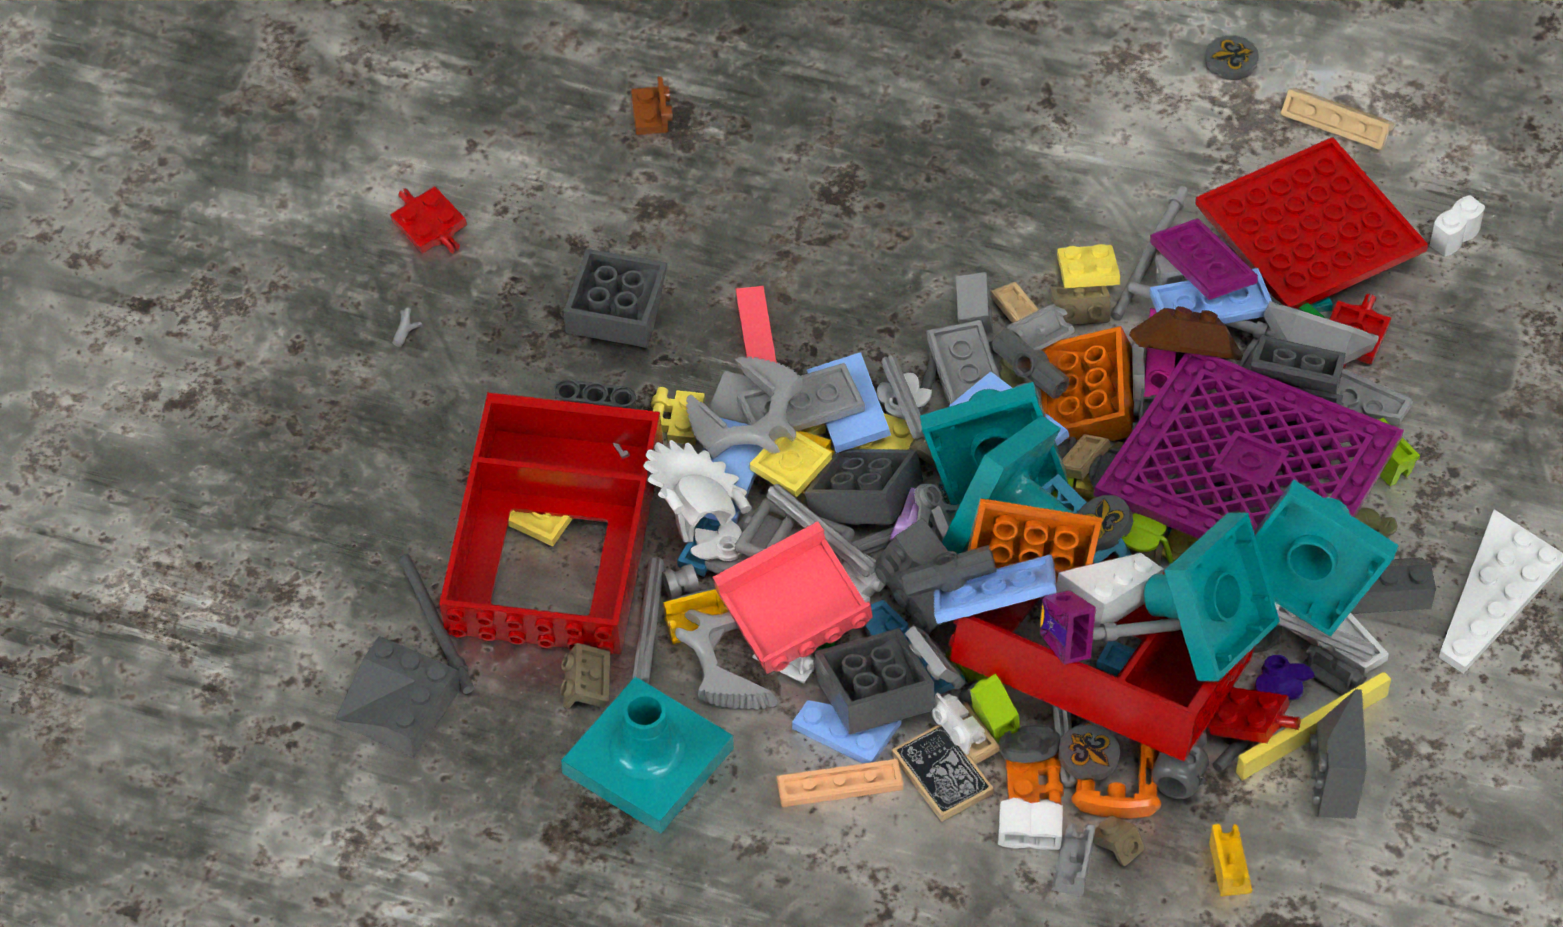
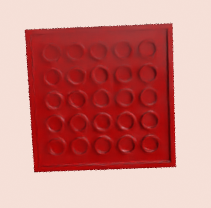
[1195,137,1428,310]

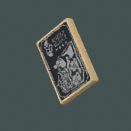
[892,725,994,822]

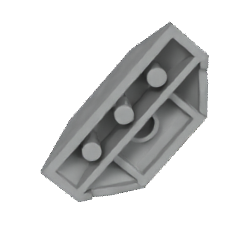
[1264,301,1379,364]

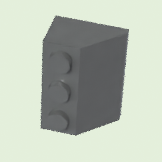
[1251,335,1346,394]
[1350,557,1436,614]

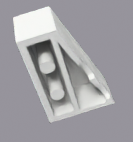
[1054,553,1164,628]

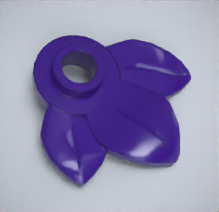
[1256,655,1315,700]

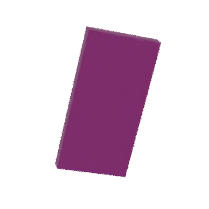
[1150,218,1258,300]

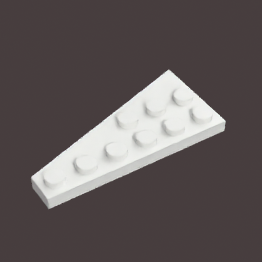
[1439,509,1563,674]

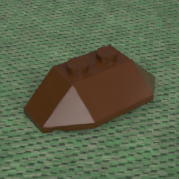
[1129,306,1243,361]

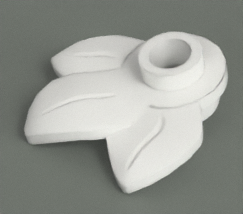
[877,373,932,419]
[690,520,742,561]

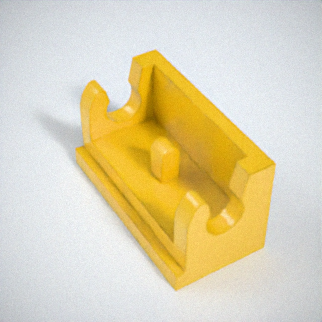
[663,589,728,644]
[1209,824,1252,896]

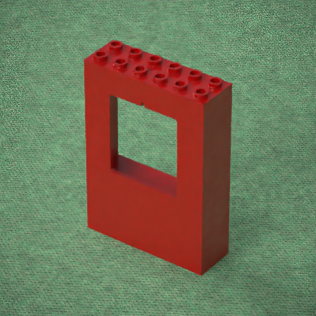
[439,392,663,655]
[949,550,1256,762]

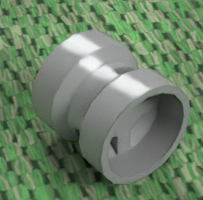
[662,564,700,599]

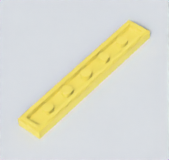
[1236,672,1391,781]

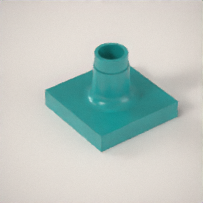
[920,382,1068,505]
[942,415,1073,554]
[1254,479,1399,637]
[1144,513,1280,681]
[561,676,734,834]

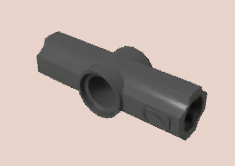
[992,329,1070,399]
[901,545,997,598]

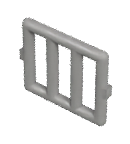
[735,498,855,564]

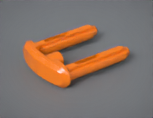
[1071,723,1162,819]

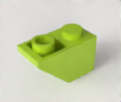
[970,674,1020,744]

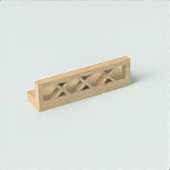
[1280,88,1396,150]

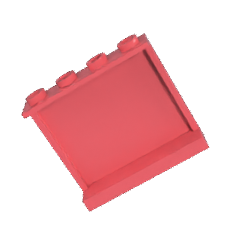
[713,521,873,674]

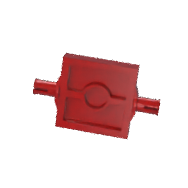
[390,186,467,254]
[1329,294,1391,369]
[1209,687,1301,743]

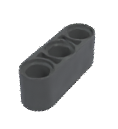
[554,379,637,409]

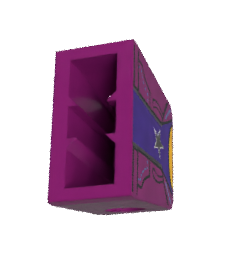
[1037,591,1096,665]

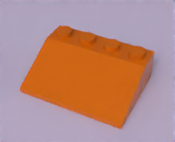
[1041,326,1135,441]
[968,498,1102,583]

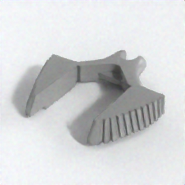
[686,356,804,459]
[675,609,778,710]

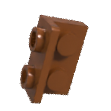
[631,76,673,135]

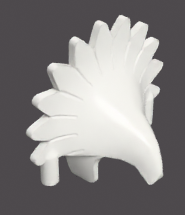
[643,440,752,542]

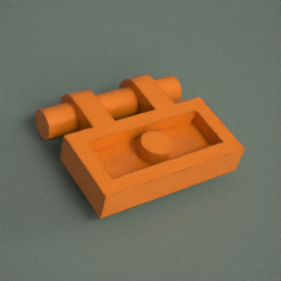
[1006,753,1064,805]

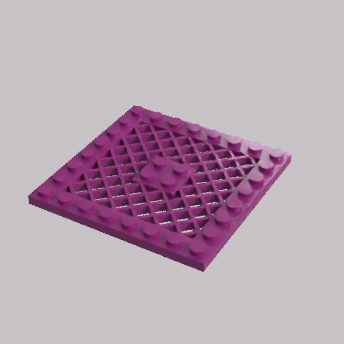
[1093,353,1404,539]

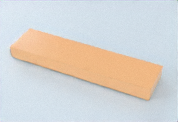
[776,759,903,807]

